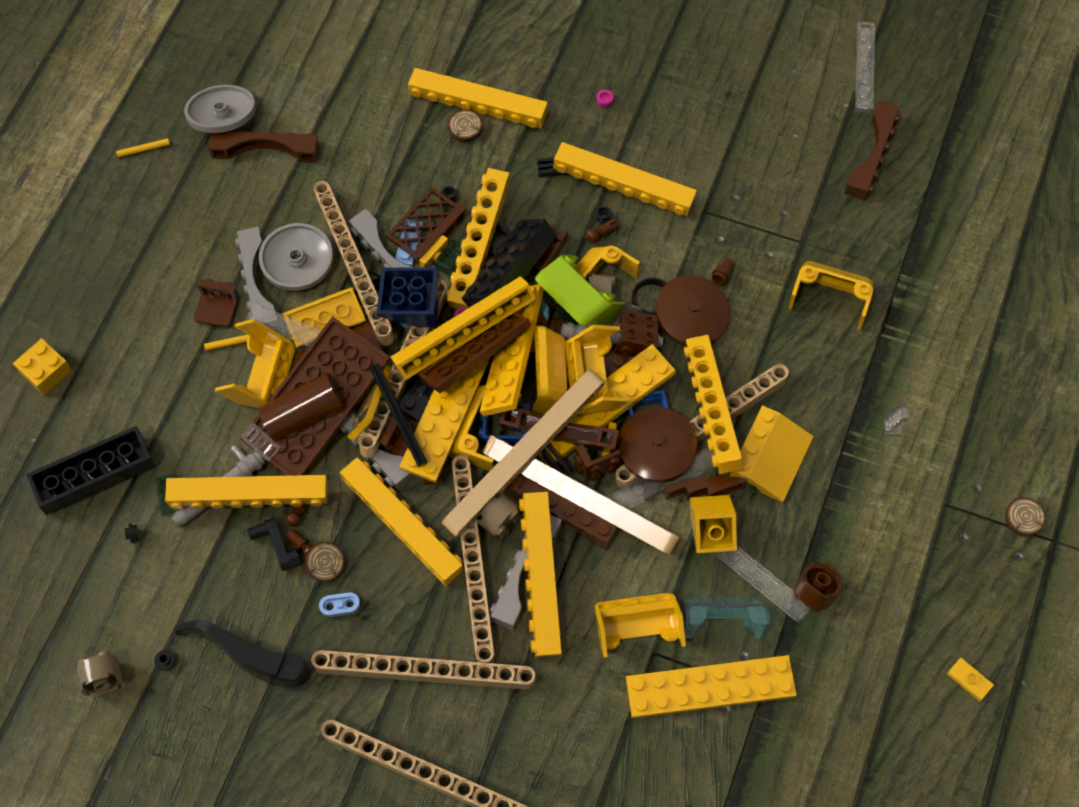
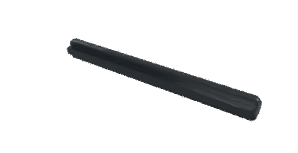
[370,363,427,467]

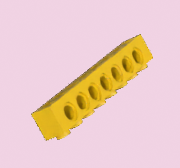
[445,168,510,309]
[684,335,743,474]

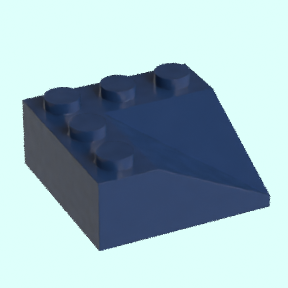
[376,267,441,327]

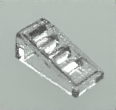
[884,403,908,437]
[241,422,281,461]

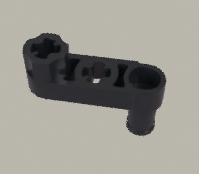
[247,517,301,571]

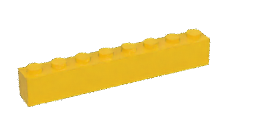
[408,68,548,129]
[553,142,697,217]
[390,276,536,381]
[340,457,463,587]
[165,475,328,509]
[519,492,561,658]

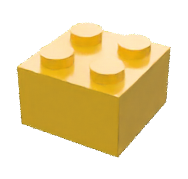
[13,338,73,396]

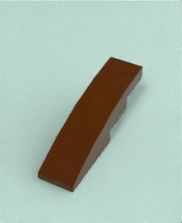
[663,476,746,500]

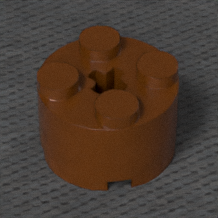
[794,562,843,612]

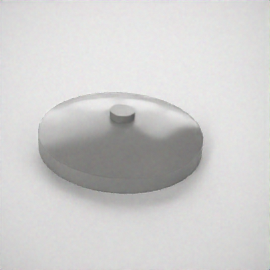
[184,85,256,133]
[259,223,333,291]

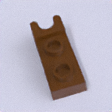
[532,224,568,272]

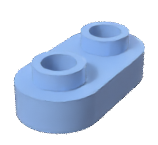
[319,592,360,617]

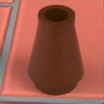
[712,258,735,285]

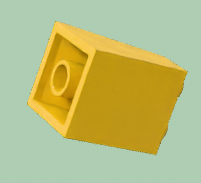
[690,495,737,553]

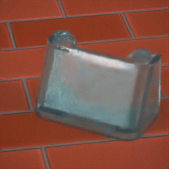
[682,596,770,638]

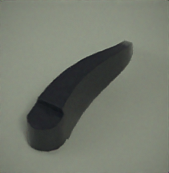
[174,620,309,688]

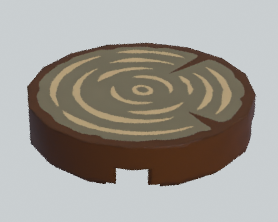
[448,109,483,142]
[1005,497,1046,536]
[304,542,344,581]

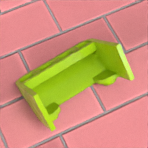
[535,254,626,327]

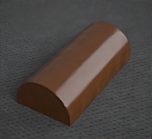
[258,372,345,442]

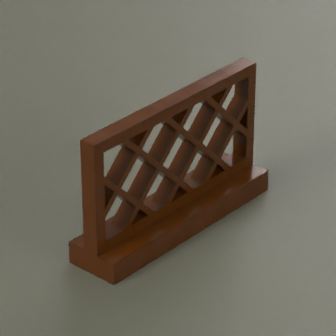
[386,187,466,265]

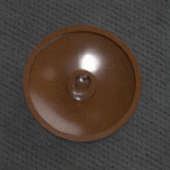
[655,275,730,346]
[618,407,697,483]

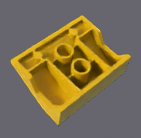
[730,405,814,503]

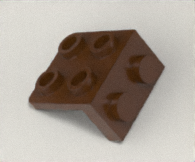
[194,279,239,327]
[615,310,658,356]
[380,411,419,457]
[574,445,622,482]

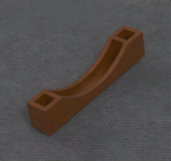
[844,100,901,201]
[208,131,320,163]
[499,407,619,453]
[505,474,617,551]

